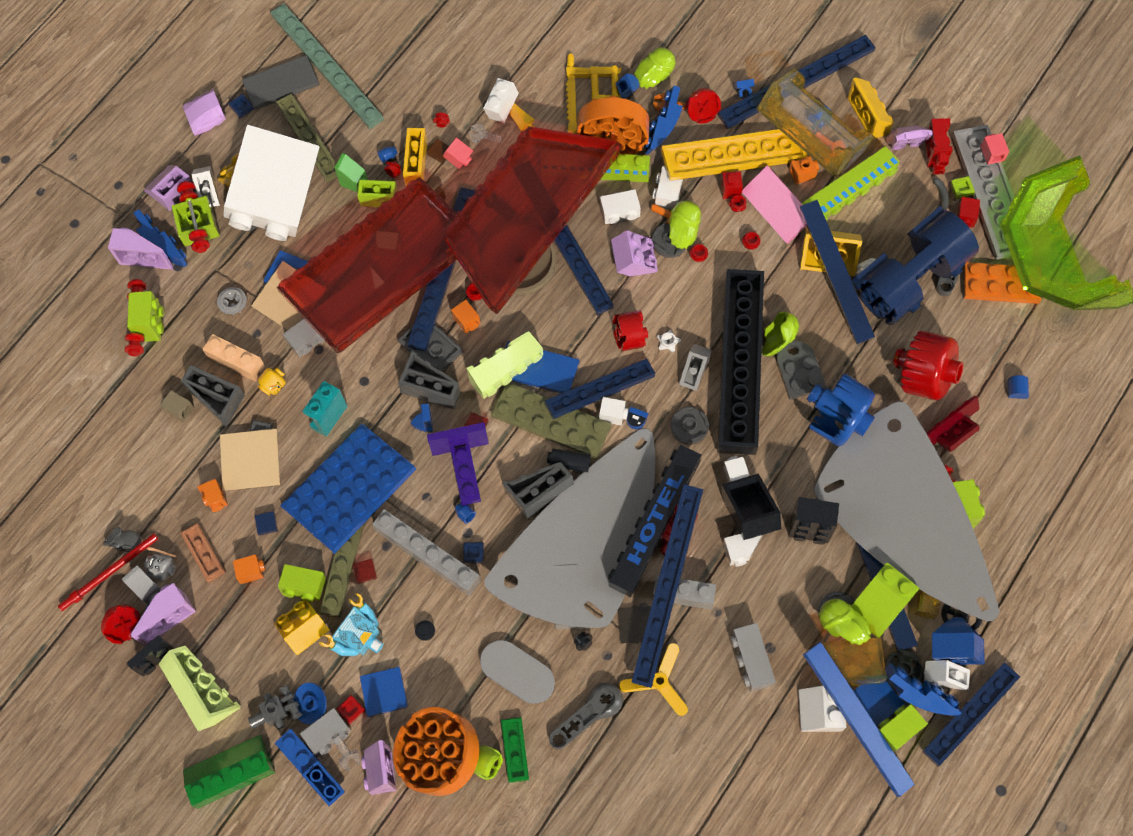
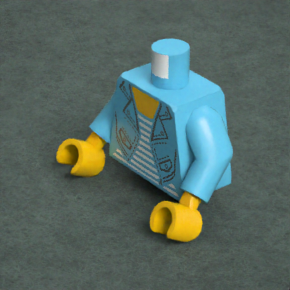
[319,593,384,656]

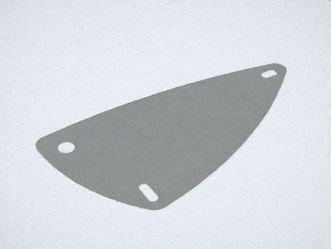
[814,402,999,621]
[485,429,655,628]

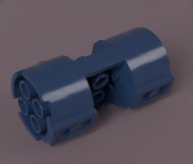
[851,206,979,325]

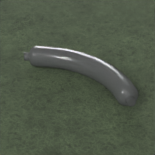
[933,177,949,210]

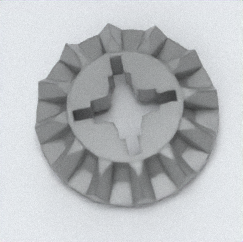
[217,287,247,316]

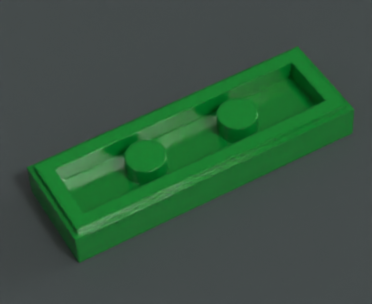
[501,717,529,783]

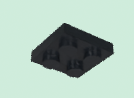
[126,635,174,677]

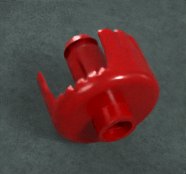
[893,331,964,401]

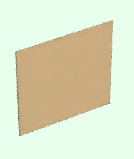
[251,261,327,330]
[220,429,280,491]

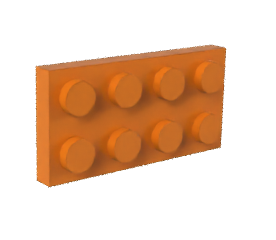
[964,262,1041,304]

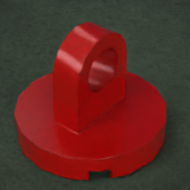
[686,88,721,124]
[101,604,140,644]

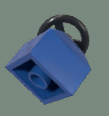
[932,604,985,665]

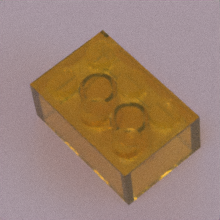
[821,638,887,686]

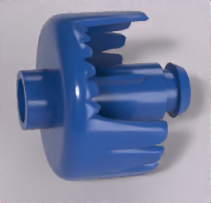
[807,374,875,446]

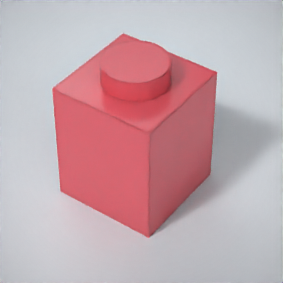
[980,133,1009,165]
[443,137,473,169]

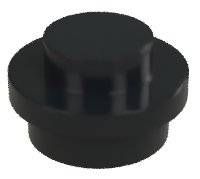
[415,620,435,641]
[574,632,593,651]

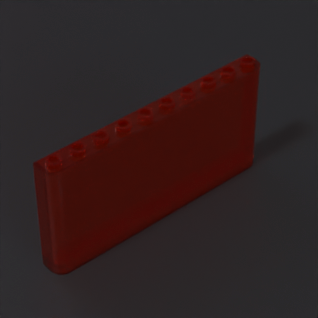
[277,177,478,353]

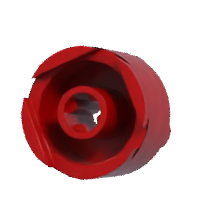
[612,310,648,352]

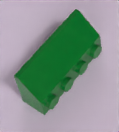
[183,734,276,809]

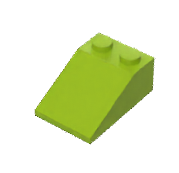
[852,562,920,639]

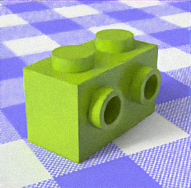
[357,180,398,208]
[278,564,326,602]
[878,704,928,752]

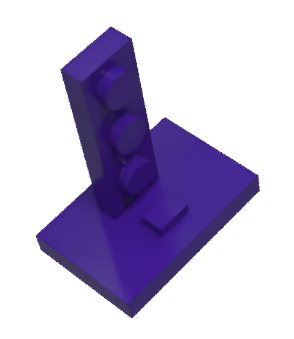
[427,422,489,505]

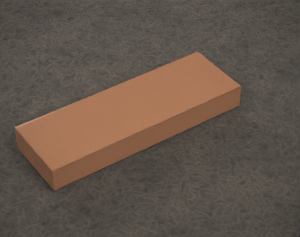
[180,523,226,583]

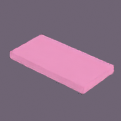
[742,166,807,244]

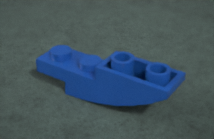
[644,85,683,154]
[133,209,187,267]
[885,663,961,716]
[275,729,345,806]

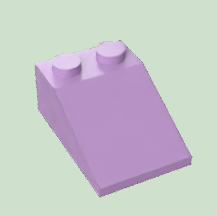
[108,227,173,270]
[131,583,196,646]
[361,740,397,795]

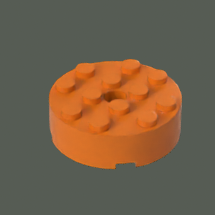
[576,96,649,155]
[393,707,479,796]

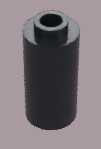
[547,448,591,473]

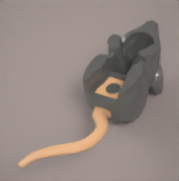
[102,527,176,557]

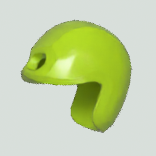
[474,745,503,780]

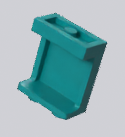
[303,381,348,437]

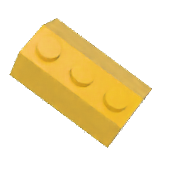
[847,77,893,140]
[800,228,862,276]

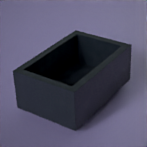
[722,473,781,540]
[789,497,839,545]

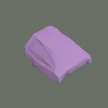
[183,88,226,136]
[886,125,933,150]

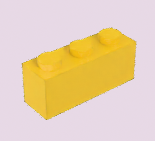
[403,128,427,186]

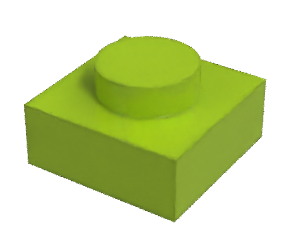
[951,176,975,199]

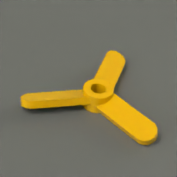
[619,643,688,716]

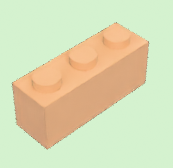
[202,334,265,382]

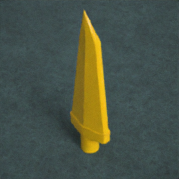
[509,103,535,134]

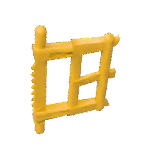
[566,53,621,149]

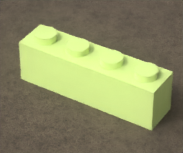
[466,331,543,399]
[159,646,241,731]

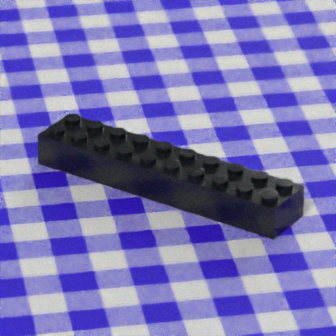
[717,269,764,455]

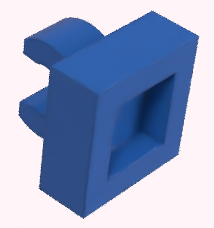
[733,79,755,98]

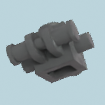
[248,685,302,729]

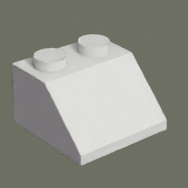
[799,686,846,732]

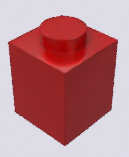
[721,171,743,199]
[957,197,980,228]

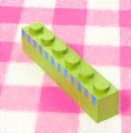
[802,146,900,220]
[541,150,650,182]

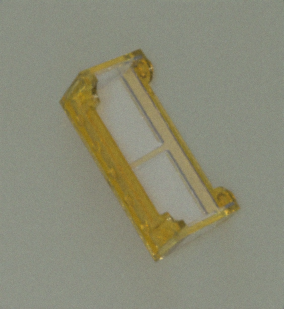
[756,68,875,179]

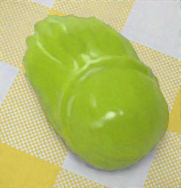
[634,47,676,89]
[669,201,701,249]
[762,311,799,357]
[819,598,871,645]

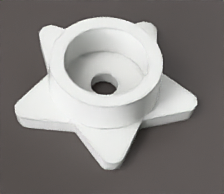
[657,330,681,352]

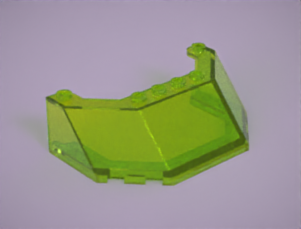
[1000,155,1133,310]

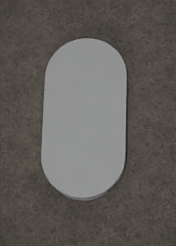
[480,640,555,704]

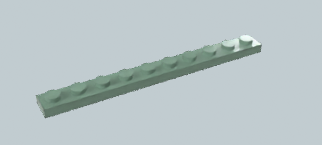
[270,3,384,129]

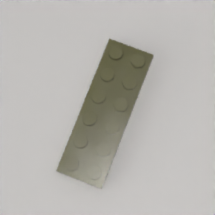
[492,383,612,460]

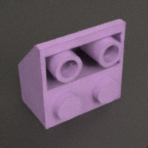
[144,165,193,211]
[611,230,658,276]

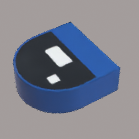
[626,407,649,429]

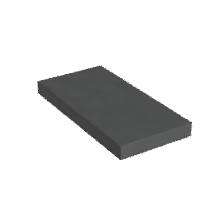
[242,55,319,110]

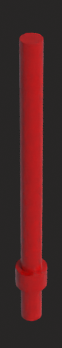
[58,533,159,611]

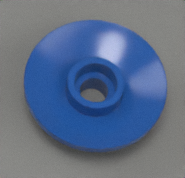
[294,683,327,724]

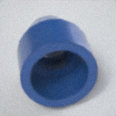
[378,146,397,164]
[455,503,476,524]

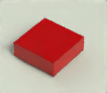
[336,695,366,724]

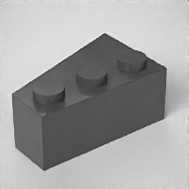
[398,351,460,409]
[181,365,245,427]
[502,462,574,519]

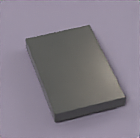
[397,324,464,372]

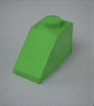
[334,153,368,192]

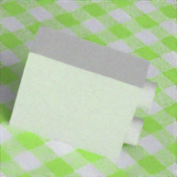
[224,125,319,241]

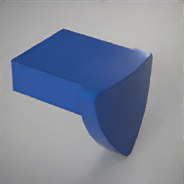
[411,403,433,432]

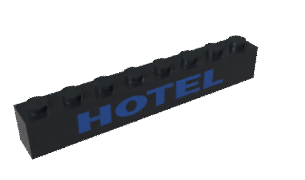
[607,445,702,597]

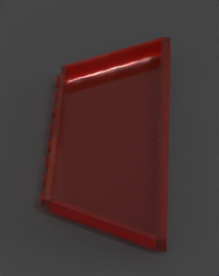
[443,126,622,314]

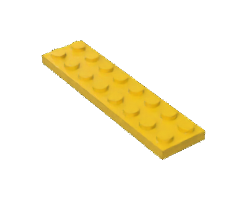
[661,127,808,181]

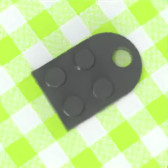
[777,341,827,400]

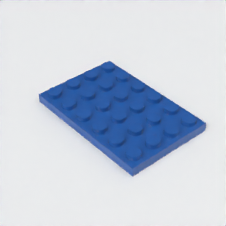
[280,424,416,554]

